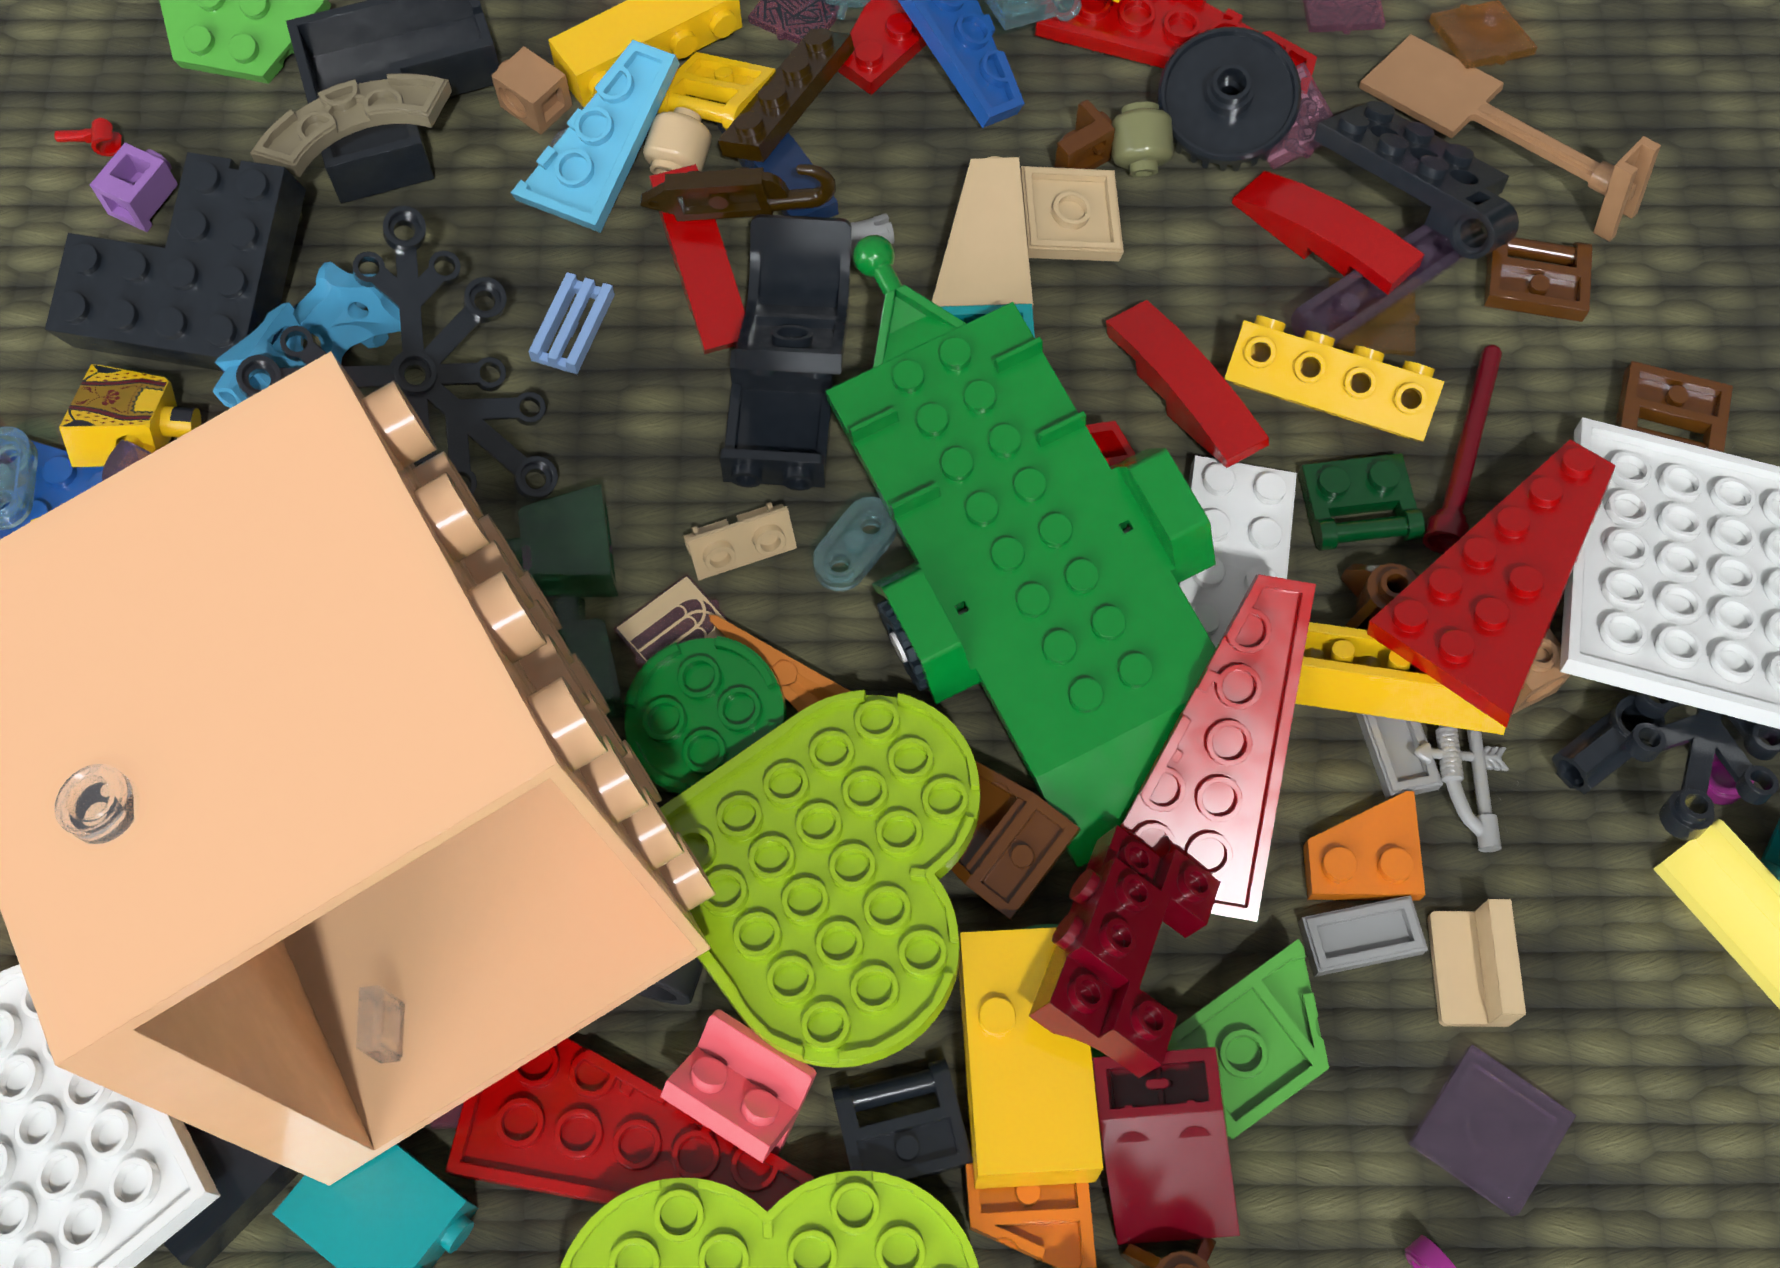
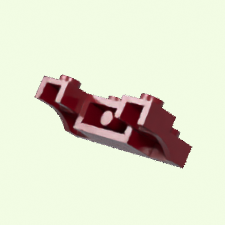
[1029,825,1221,1078]

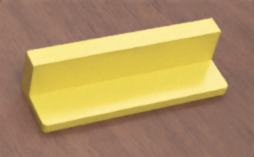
[1653,819,1780,1009]

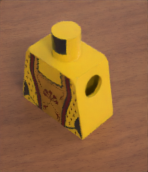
[59,364,201,467]

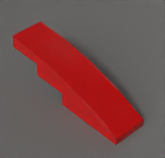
[649,164,745,355]
[1232,171,1425,295]
[1106,300,1269,468]

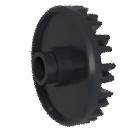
[1157,27,1301,171]

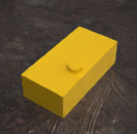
[959,927,1103,1189]

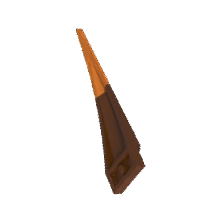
[709,615,1081,920]

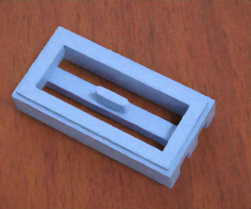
[528,272,615,374]

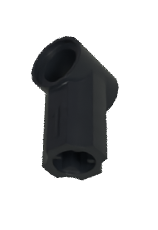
[1552,695,1665,795]

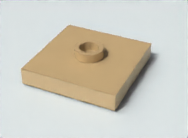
[1020,166,1124,262]

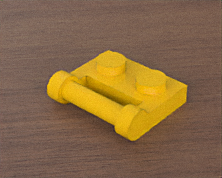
[657,52,776,130]

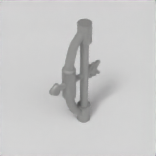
[1415,725,1509,852]

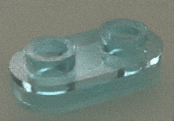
[0,426,38,530]
[813,497,897,591]

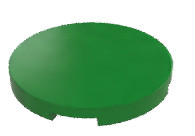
[624,636,786,795]

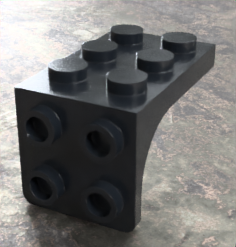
[735,214,852,379]

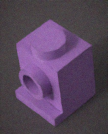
[90,143,178,232]

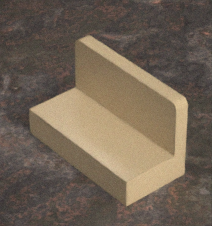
[1427,899,1526,1027]

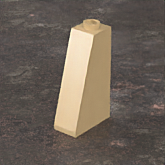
[932,156,1033,309]

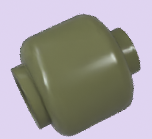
[1111,102,1174,178]

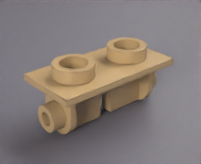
[683,502,797,581]

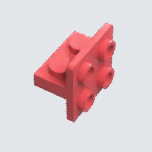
[660,1009,817,1163]

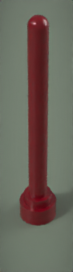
[1423,344,1502,554]

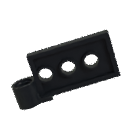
[1313,101,1519,259]

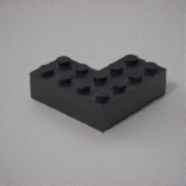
[286,0,499,204]
[45,152,306,371]

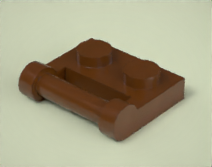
[1484,237,1592,322]
[1615,361,1733,453]

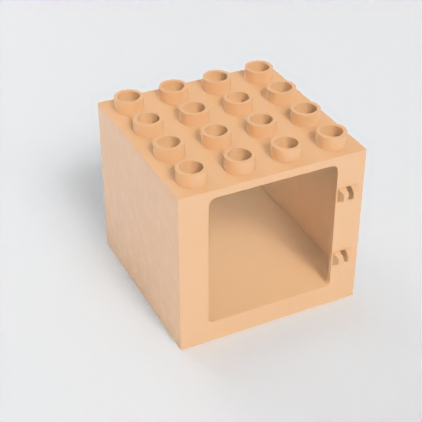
[0,351,716,1186]

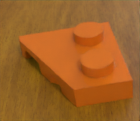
[1303,791,1426,901]
[965,1163,1097,1268]

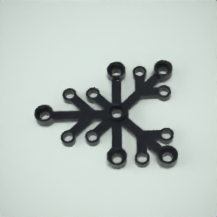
[236,206,558,501]
[1625,692,1780,840]

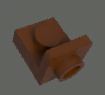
[1055,99,1115,169]

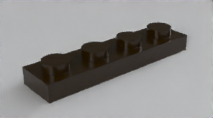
[718,28,855,163]

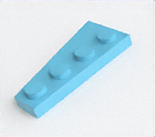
[511,40,680,233]

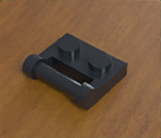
[831,1059,973,1182]

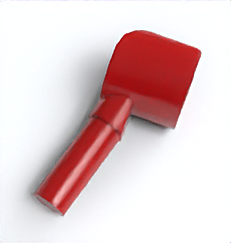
[54,118,121,157]

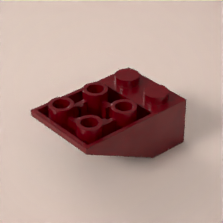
[1092,1047,1240,1245]

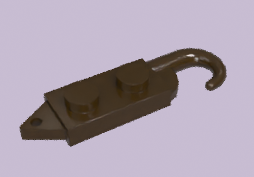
[640,164,836,221]

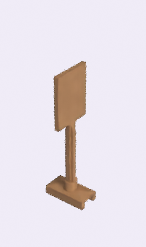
[1359,34,1661,242]

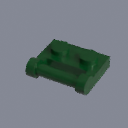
[1298,453,1425,551]

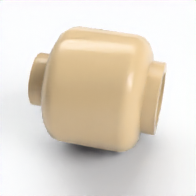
[643,107,712,175]

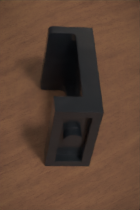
[720,350,834,491]

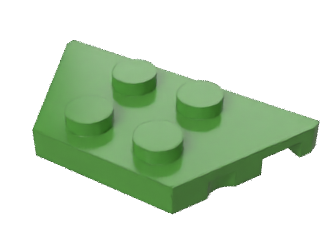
[159,0,331,84]
[1167,939,1329,1140]

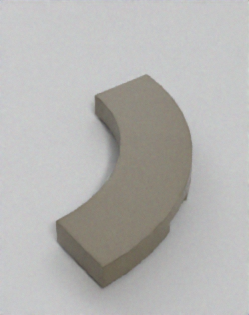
[250,74,452,177]

